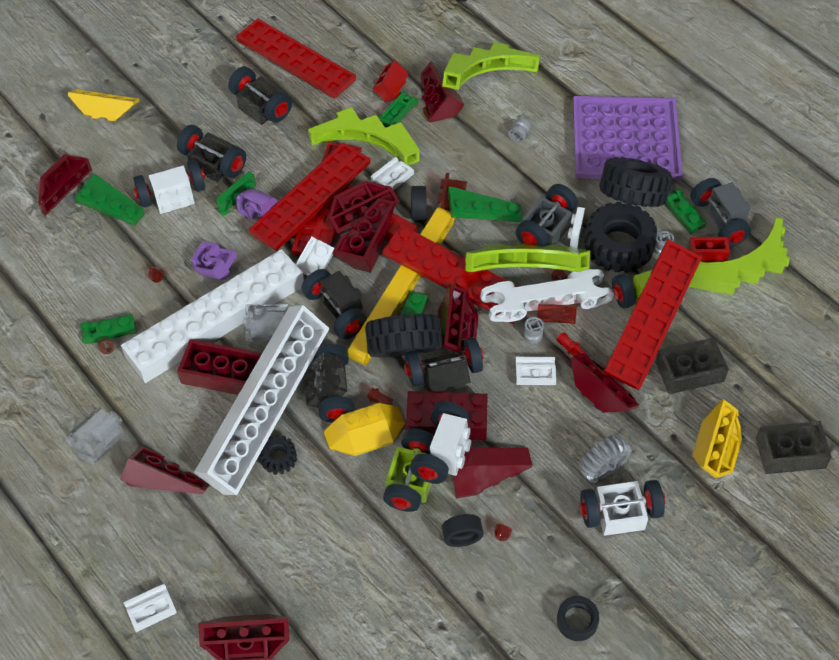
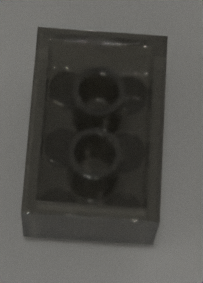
[655,337,729,395]
[755,421,832,474]

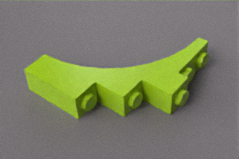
[442,42,541,90]
[308,107,420,166]
[689,217,790,295]
[465,243,590,272]

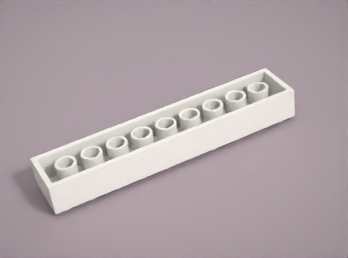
[121,249,304,383]
[194,305,329,495]

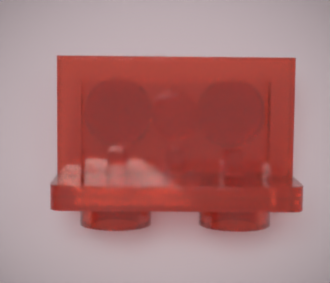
[438,173,467,211]
[537,304,577,324]

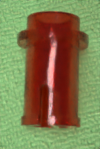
[367,388,393,405]

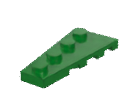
[74,173,145,226]
[447,186,523,222]

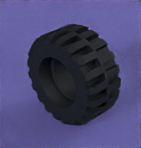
[599,157,673,207]
[584,202,657,273]
[365,314,442,357]

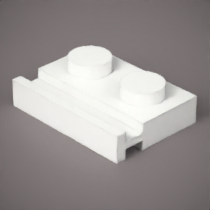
[371,157,414,190]
[568,207,585,248]
[295,236,335,276]
[516,357,556,385]
[123,584,177,632]

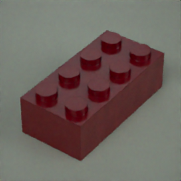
[177,339,262,395]
[406,391,488,440]

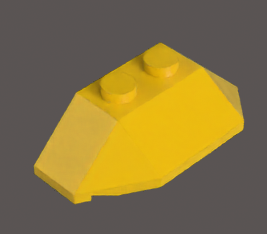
[68,89,139,121]
[692,399,742,478]
[323,403,405,456]

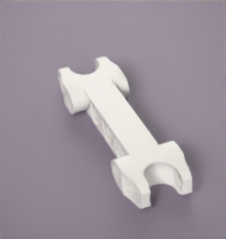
[480,269,614,322]

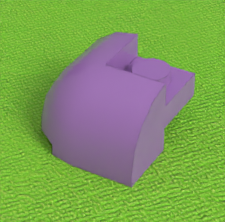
[236,189,278,220]
[191,241,237,280]

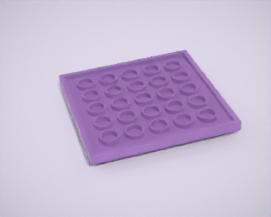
[573,96,683,181]

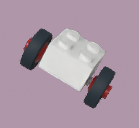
[133,159,206,214]
[410,401,471,484]
[579,480,665,536]

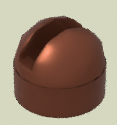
[98,337,115,354]

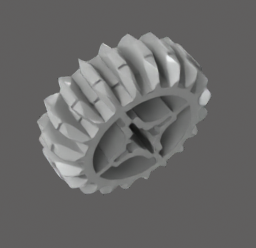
[579,434,632,483]

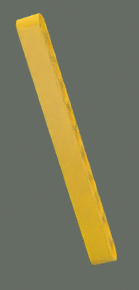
[348,207,455,366]

